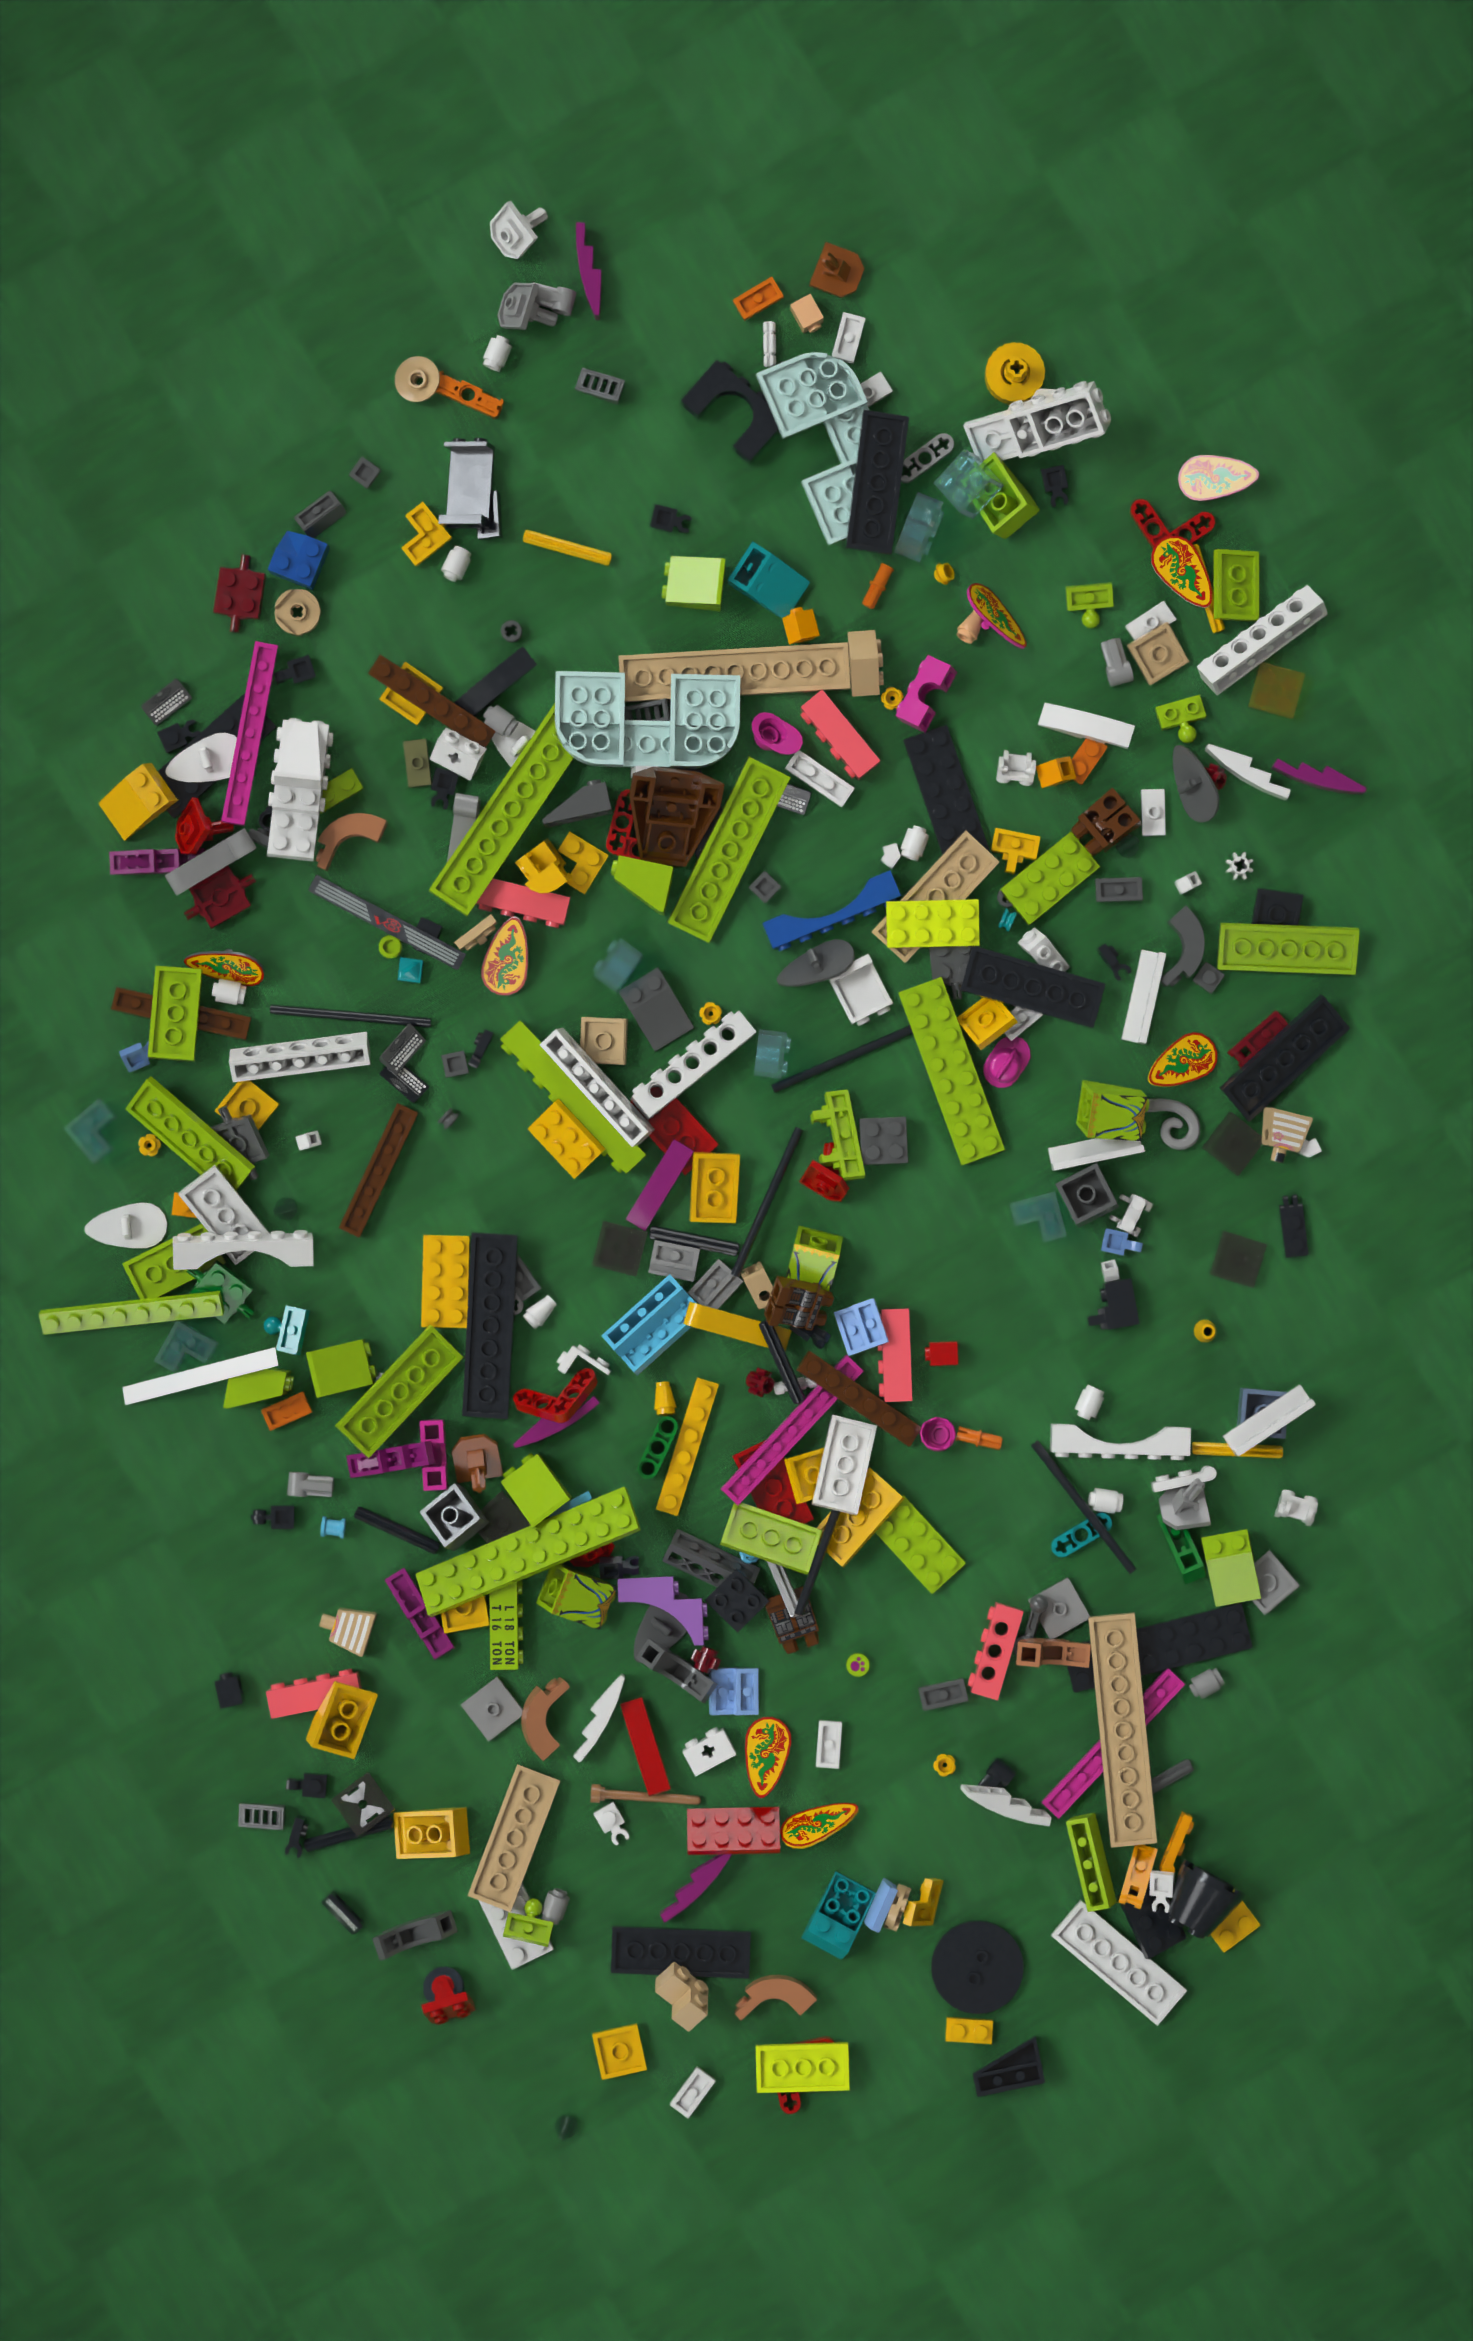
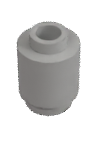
[483,705,519,737]
[1189,1668,1225,1699]
[541,1888,570,1925]

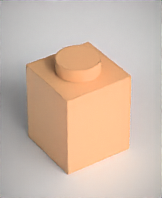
[790,294,824,333]

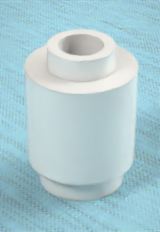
[483,335,512,372]
[441,546,471,582]
[900,825,929,861]
[212,979,247,1005]
[1075,1385,1104,1420]
[1088,1488,1123,1514]

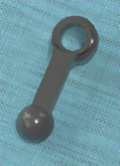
[1013,1595,1048,1656]

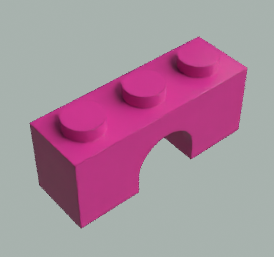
[895,655,957,733]
[420,1419,448,1491]

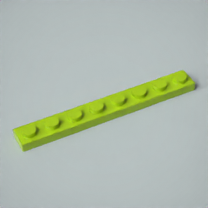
[39,1291,225,1335]

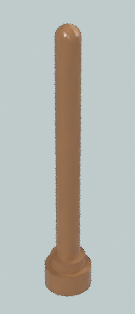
[590,1784,701,1805]

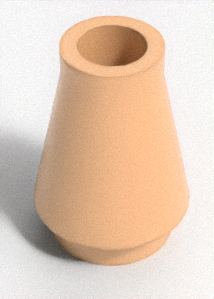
[956,610,983,644]

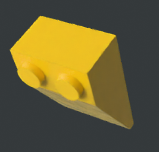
[98,763,178,841]
[306,1681,378,1759]
[393,1807,470,1859]

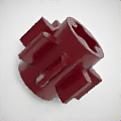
[1204,763,1227,790]
[746,1367,774,1398]
[691,1645,721,1674]

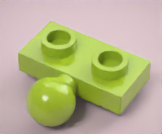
[1066,582,1114,629]
[1155,695,1206,743]
[503,1898,554,1947]

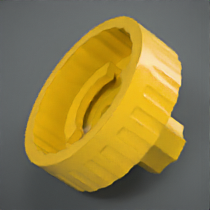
[985,342,1045,405]

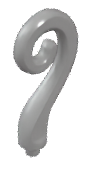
[1145,1098,1200,1150]

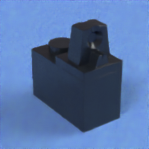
[1087,1278,1140,1330]

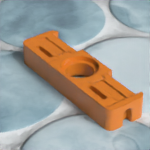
[436,371,504,419]

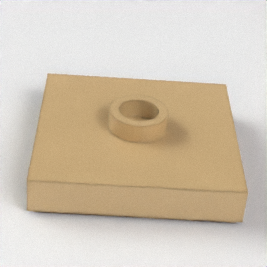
[1127,622,1190,685]
[580,1017,628,1065]

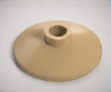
[395,356,440,402]

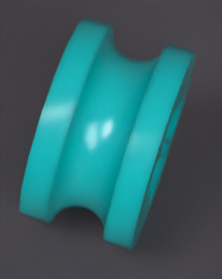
[998,908,1016,932]

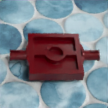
[213,554,267,633]
[183,866,256,929]

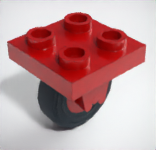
[421,1966,476,2025]

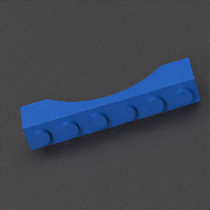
[762,870,901,952]

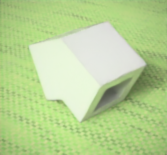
[880,843,901,869]
[1174,871,1202,895]
[296,1130,322,1151]
[1297,1138,1322,1158]
[1101,1259,1120,1282]

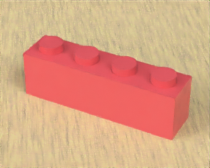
[800,690,880,781]
[476,879,571,928]
[877,1308,912,1402]
[266,1668,362,1719]

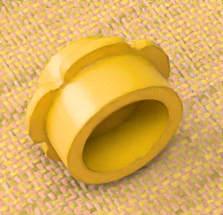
[934,563,955,585]
[881,687,904,710]
[699,1002,722,1025]
[138,1134,161,1157]
[933,1754,956,1777]

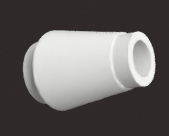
[523,1295,557,1329]

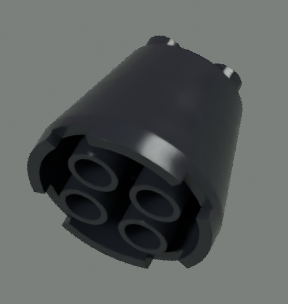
[1168,1859,1246,1939]

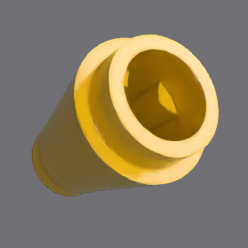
[1194,1320,1217,1343]
[654,1381,677,1416]

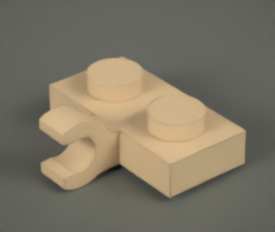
[454,915,498,951]

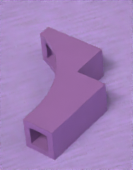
[618,1576,709,1646]

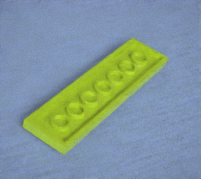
[668,757,791,943]
[898,977,1005,1165]

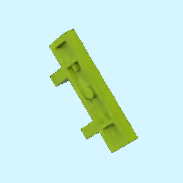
[810,1090,865,1181]

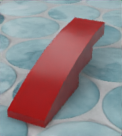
[620,1697,671,1797]

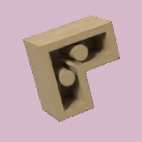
[848,630,884,697]
[655,1962,708,2032]

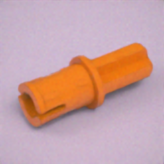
[862,563,894,609]
[956,1426,1003,1450]

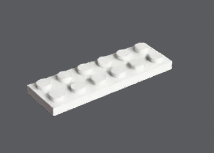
[1051,1899,1187,2026]

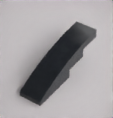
[454,646,537,717]

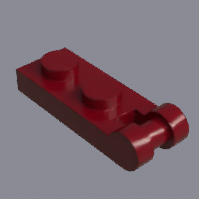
[1227,1010,1288,1068]

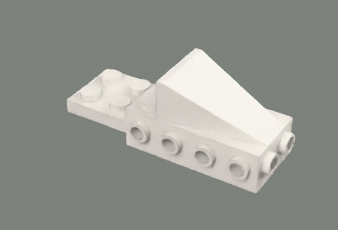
[963,381,1111,465]
[267,718,333,861]

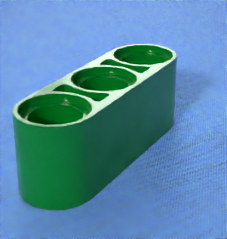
[638,1415,678,1479]

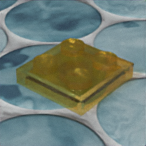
[1248,662,1305,719]

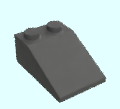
[542,779,613,828]
[619,968,694,1051]

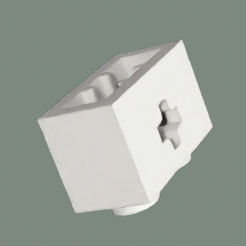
[430,728,487,780]
[682,1727,736,1777]

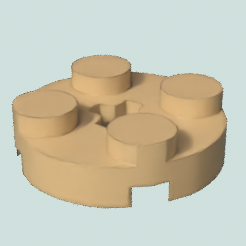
[275,589,321,636]
[883,1883,911,1932]

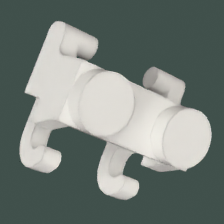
[996,750,1036,786]
[1109,1194,1153,1237]
[1274,1490,1318,1526]

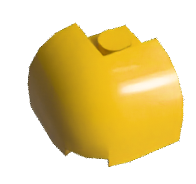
[515,838,572,893]

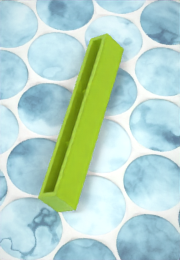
[500,1021,647,1174]

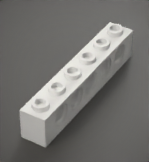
[1197,585,1328,695]
[631,1011,756,1120]
[540,1028,655,1147]
[229,1032,371,1082]

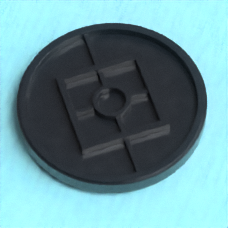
[931,1920,1024,2014]

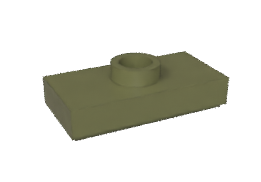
[403,739,432,788]

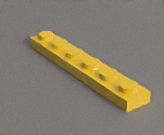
[656,1377,719,1516]

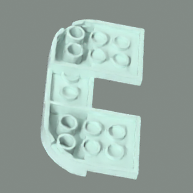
[756,352,869,546]
[555,671,740,769]

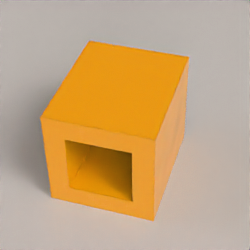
[782,607,820,645]
[1036,756,1076,788]

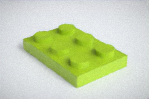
[1214,549,1259,622]

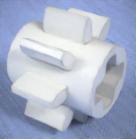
[1225,852,1254,880]

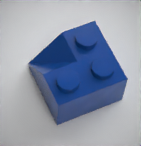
[267,531,330,591]

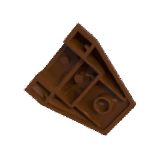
[629,767,724,867]

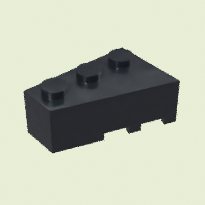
[972,2036,1046,2097]

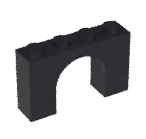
[681,360,779,465]

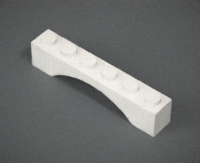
[173,1230,313,1270]
[1050,1424,1191,1460]

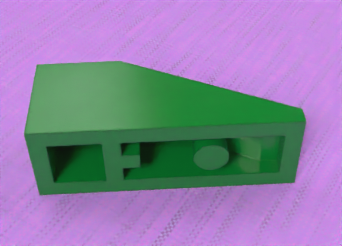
[1156,1514,1206,1585]

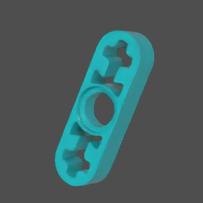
[1051,1512,1112,1557]

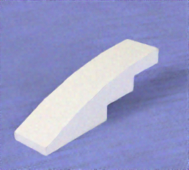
[1038,703,1135,749]
[1205,744,1291,801]
[573,1673,625,1762]
[960,1784,1051,1826]

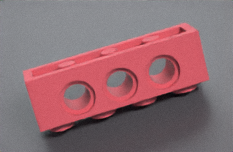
[967,1602,1024,1700]

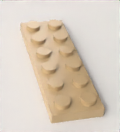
[871,830,999,963]
[468,1764,560,1912]

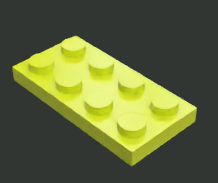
[886,899,980,948]
[756,2042,850,2093]

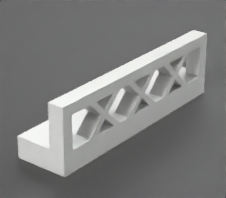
[1121,950,1166,1045]
[1048,1138,1145,1171]
[1223,1384,1316,1457]

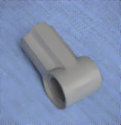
[533,282,577,316]
[1101,638,1134,687]
[287,1472,334,1497]

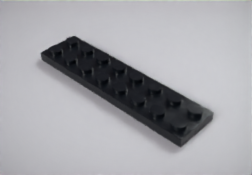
[462,1232,519,1419]
[1067,1602,1253,1693]

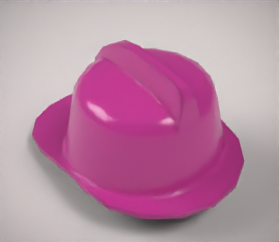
[752,712,803,755]
[984,1037,1030,1088]

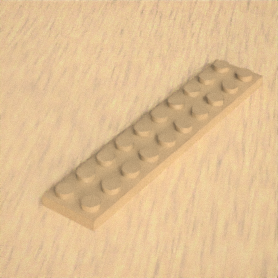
[618,642,851,702]
[1088,1612,1157,1848]

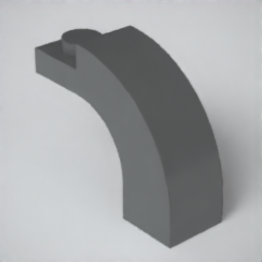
[1160,906,1205,987]
[636,1639,718,1703]
[372,1910,458,1960]

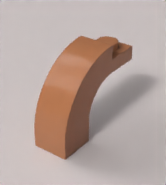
[316,813,388,872]
[1016,1638,1091,1668]
[521,1677,570,1761]
[735,1975,817,2020]

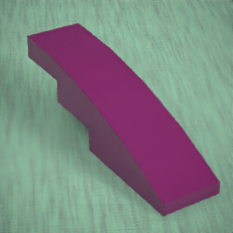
[576,222,602,320]
[1271,759,1367,795]
[109,848,206,875]
[625,1139,694,1231]
[513,1396,600,1448]
[346,1441,435,1478]
[385,1568,455,1660]
[660,1854,732,1923]

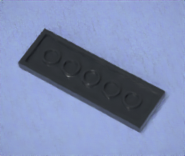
[845,410,909,555]
[158,692,277,819]
[903,725,991,855]
[960,946,1106,1029]
[1220,994,1350,1122]
[611,1925,751,1979]

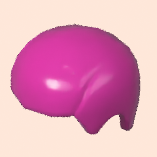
[920,1417,956,1452]

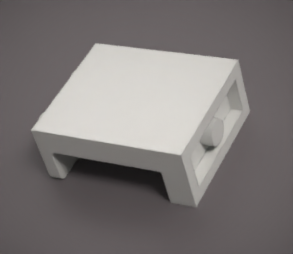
[829,954,893,1026]

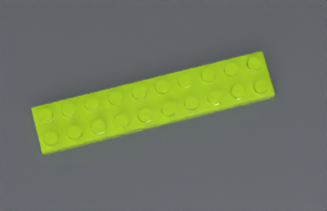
[429,703,574,916]
[416,1486,641,1618]

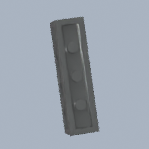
[662,1529,760,1587]

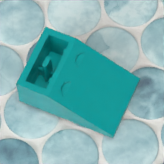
[728,541,810,619]
[801,1872,876,1960]

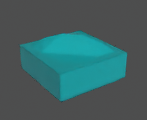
[397,957,424,983]

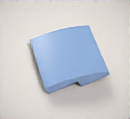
[834,1298,889,1356]
[709,1668,759,1715]
[864,1878,898,1933]

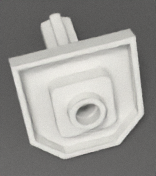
[490,201,548,259]

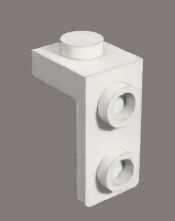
[1017,927,1069,972]
[557,1344,611,1375]

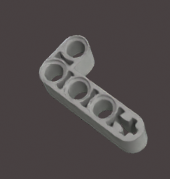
[447,793,481,862]
[165,828,256,896]

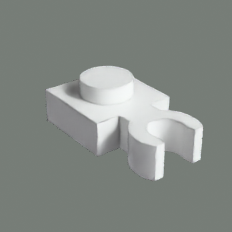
[593,1801,629,1846]
[1149,1870,1175,1913]

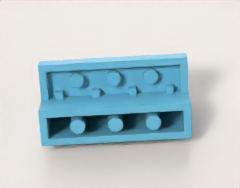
[601,1274,696,1375]

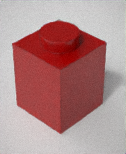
[925,1341,958,1366]

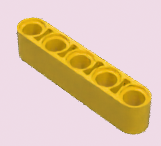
[683,1301,791,1352]

